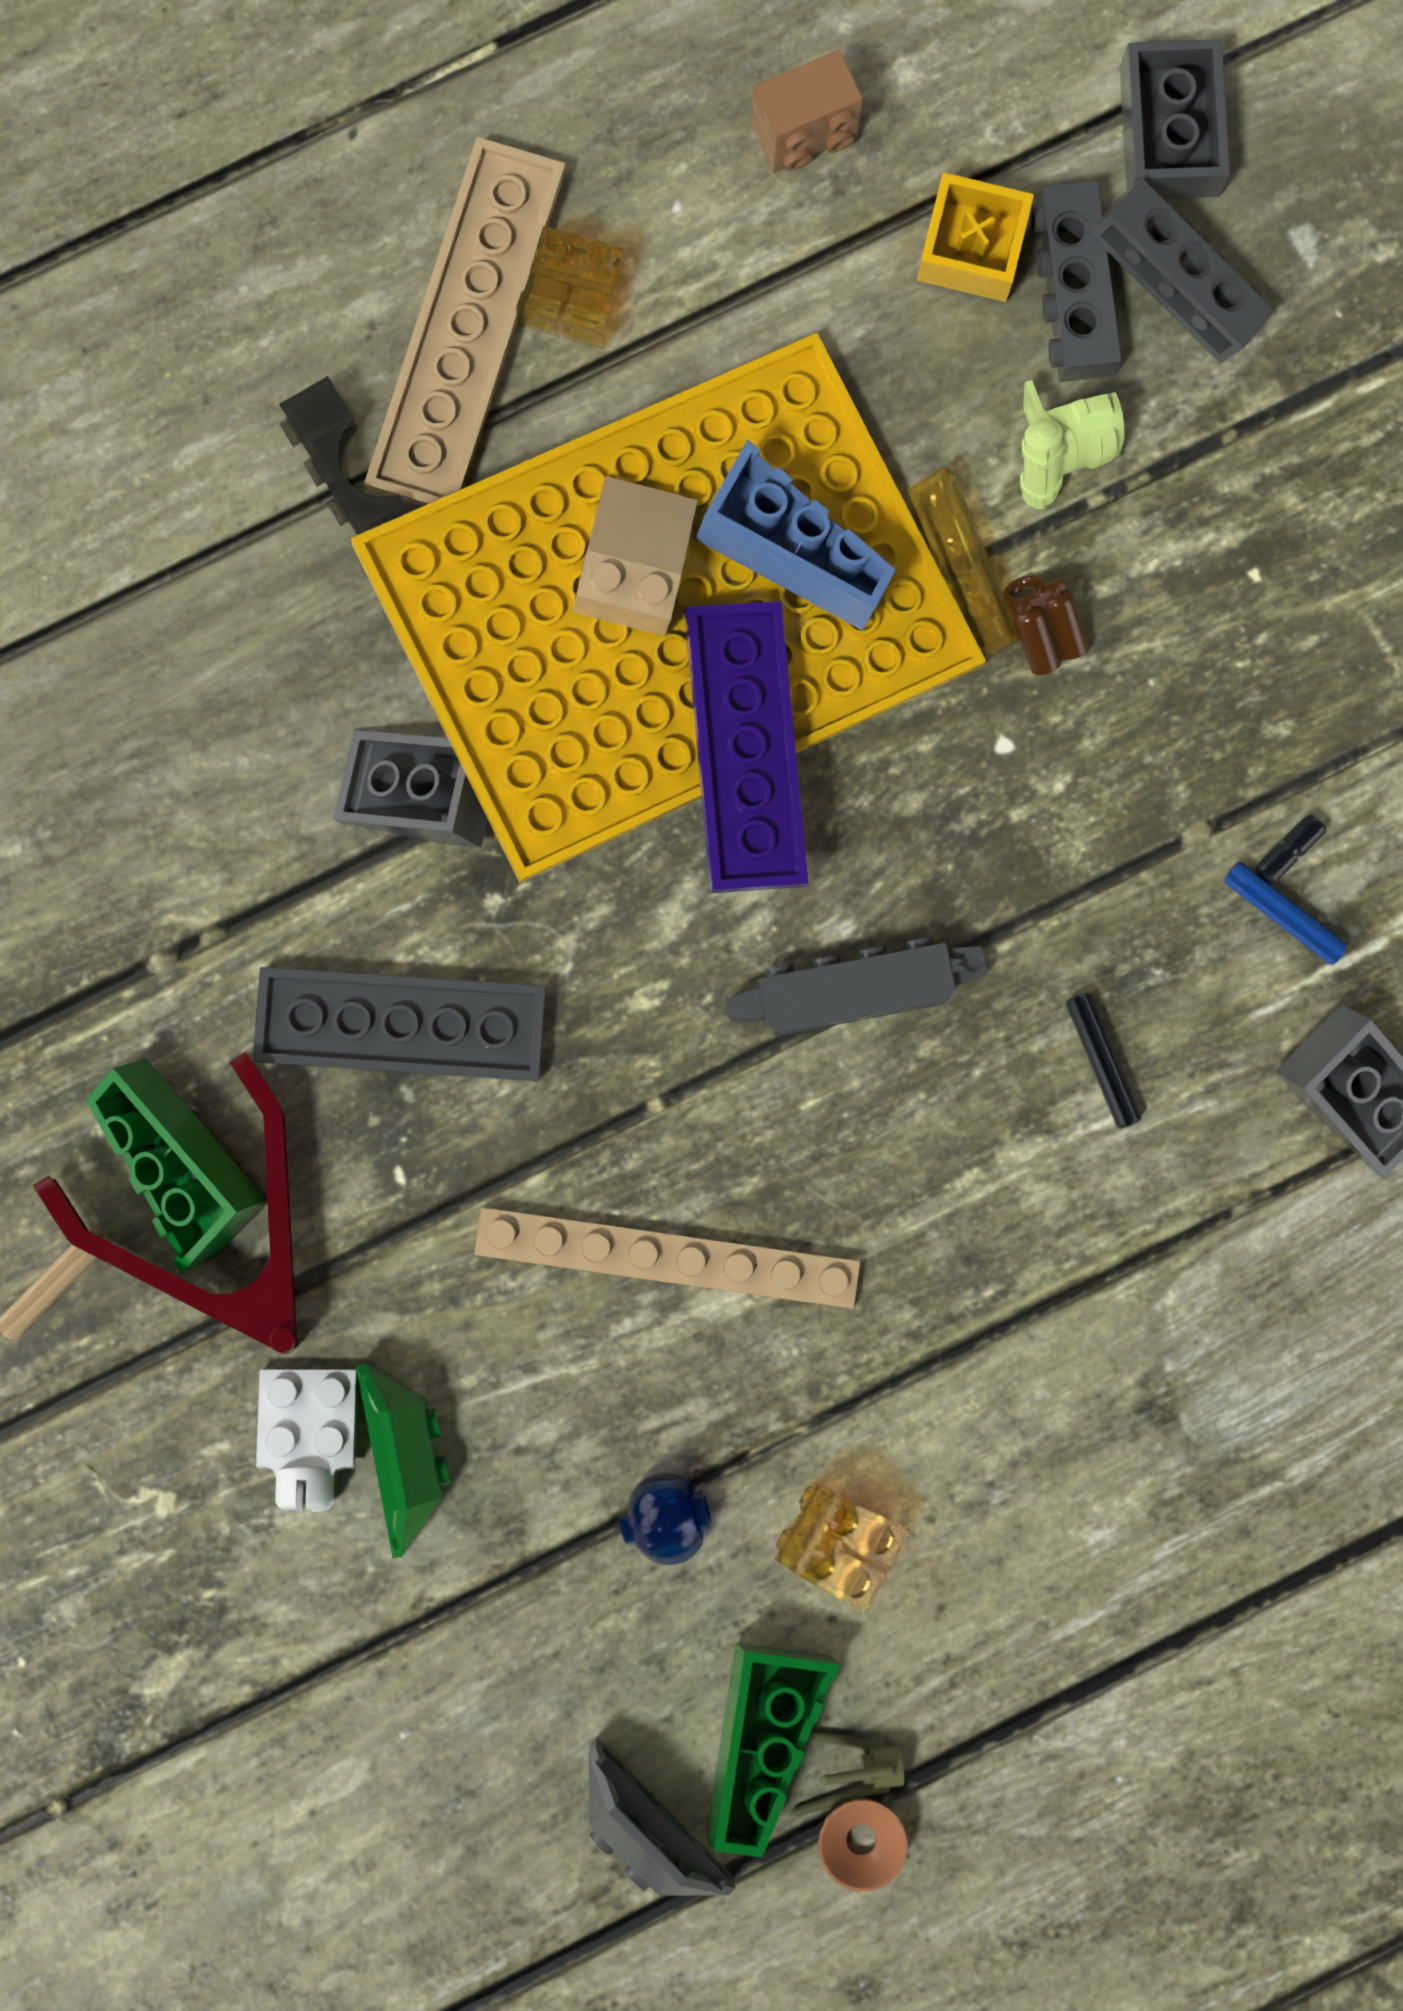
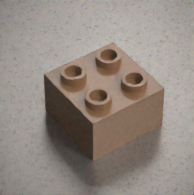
[751,49,863,173]

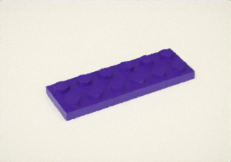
[684,601,809,894]

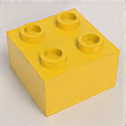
[916,172,1034,302]

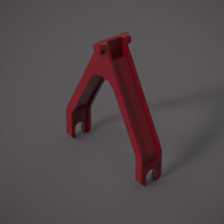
[33,1051,298,1354]

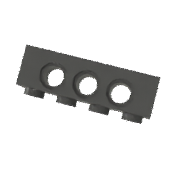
[1089,178,1274,364]
[1030,180,1122,382]

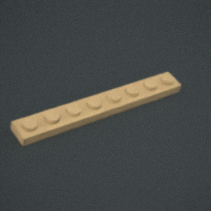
[474,1207,860,1309]

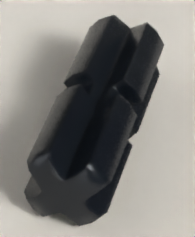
[1255,814,1327,885]

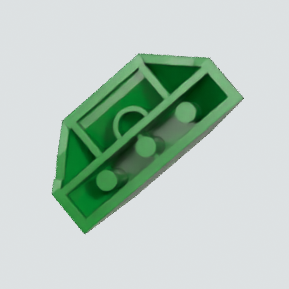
[356,1362,451,1559]

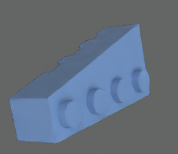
[696,440,896,631]

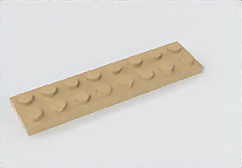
[364,137,566,506]

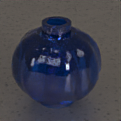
[619,1472,712,1566]

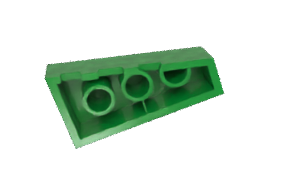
[86,1058,267,1274]
[706,1642,840,1857]

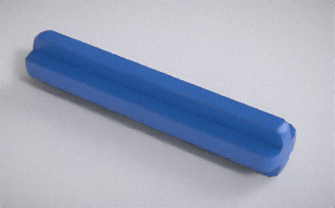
[1224,862,1347,965]

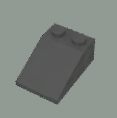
[334,730,487,848]
[1275,1004,1403,1179]

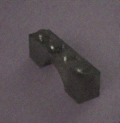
[279,376,409,551]

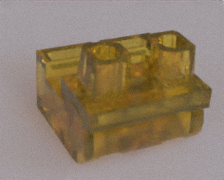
[516,226,624,349]
[775,1482,910,1613]

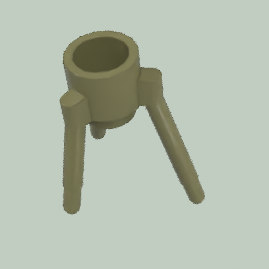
[793,1730,904,1816]

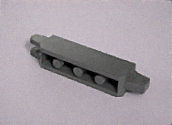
[724,937,987,1037]

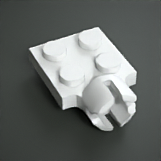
[256,1370,358,1512]

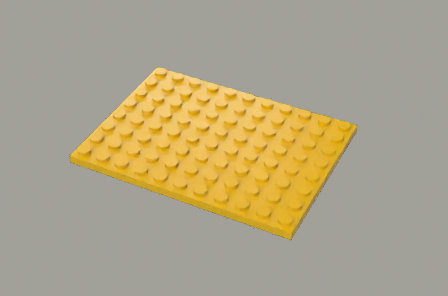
[351,333,986,883]

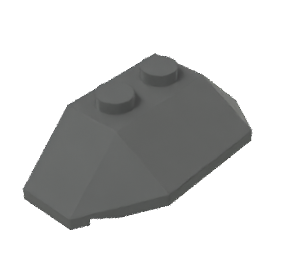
[589,1738,735,1896]

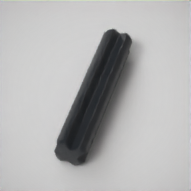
[1066,993,1142,1129]

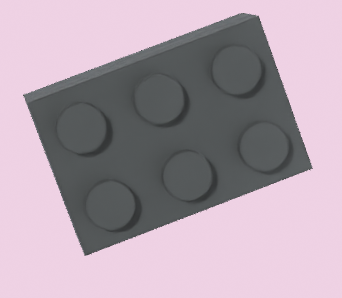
[1120,39,1230,199]

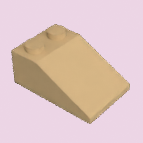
[572,476,698,636]

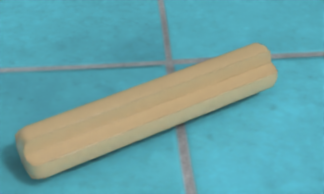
[0,1225,112,1340]

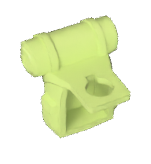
[1020,380,1125,510]

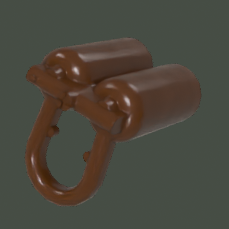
[1002,575,1091,675]

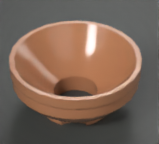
[818,1798,908,1892]

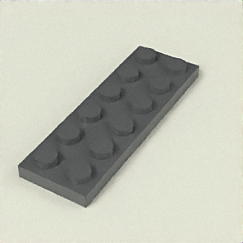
[252,967,546,1082]

